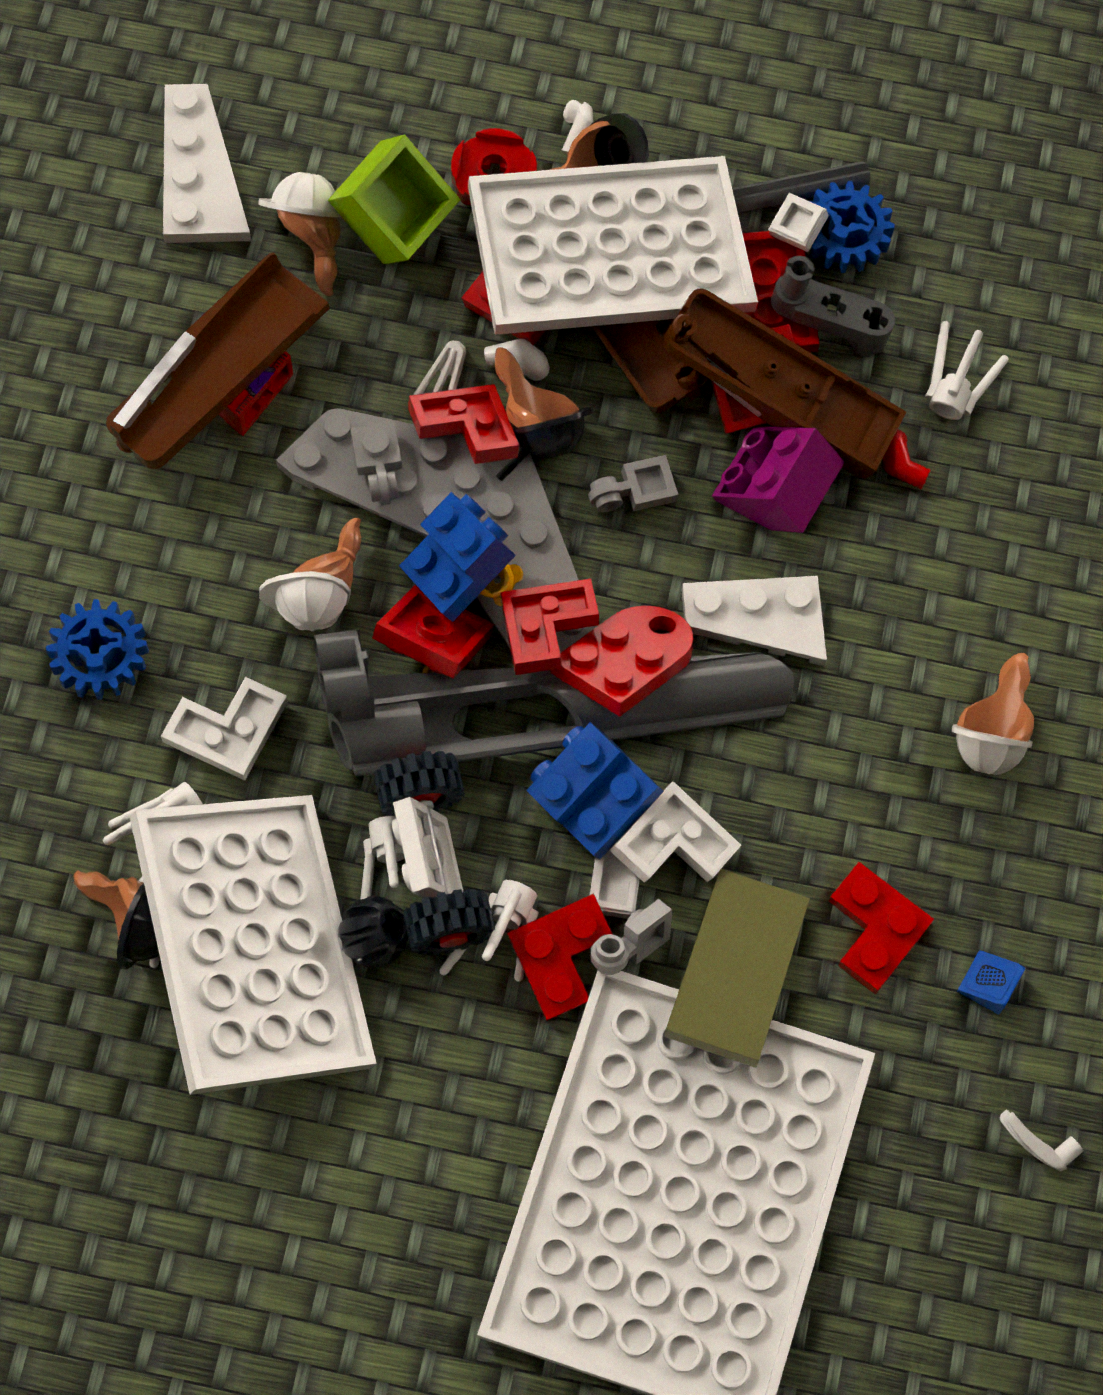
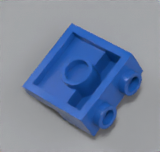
[399,492,516,622]
[526,722,664,860]

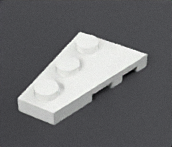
[682,576,827,667]

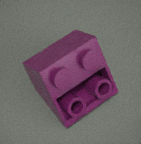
[712,426,845,533]

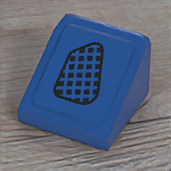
[957,950,1025,1015]

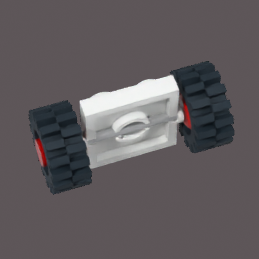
[374,751,495,955]

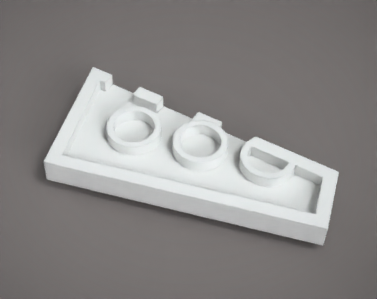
[163,84,251,243]

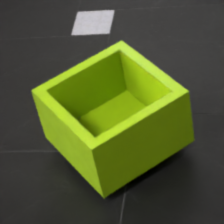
[328,134,461,264]

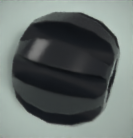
[338,896,409,968]

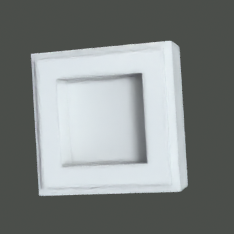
[768,193,829,252]

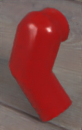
[882,429,931,490]

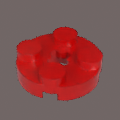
[451,128,537,205]

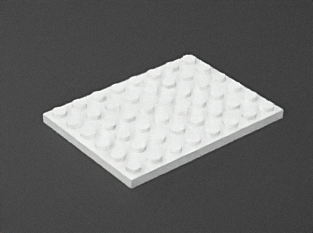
[477,971,875,1395]

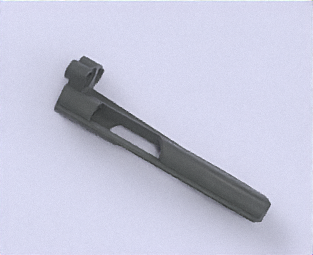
[314,629,794,777]

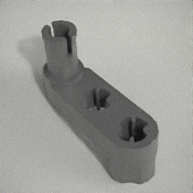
[771,256,895,358]

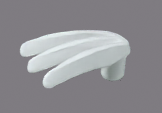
[414,340,467,395]
[1000,1109,1084,1171]

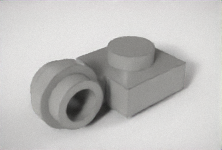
[350,421,402,505]
[588,455,679,512]
[591,899,672,975]

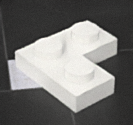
[161,677,288,780]
[610,781,741,882]

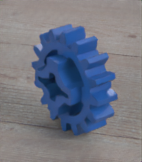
[809,181,895,273]
[46,599,149,700]

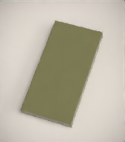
[664,869,810,1068]

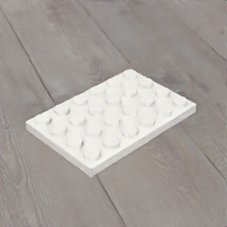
[468,156,758,335]
[130,795,376,1095]

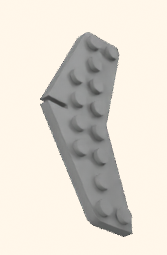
[276,408,594,653]

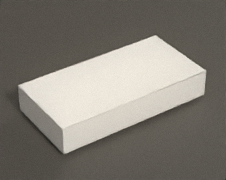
[590,832,640,919]

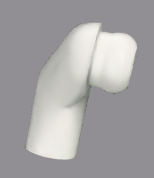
[561,100,594,155]
[484,339,550,381]

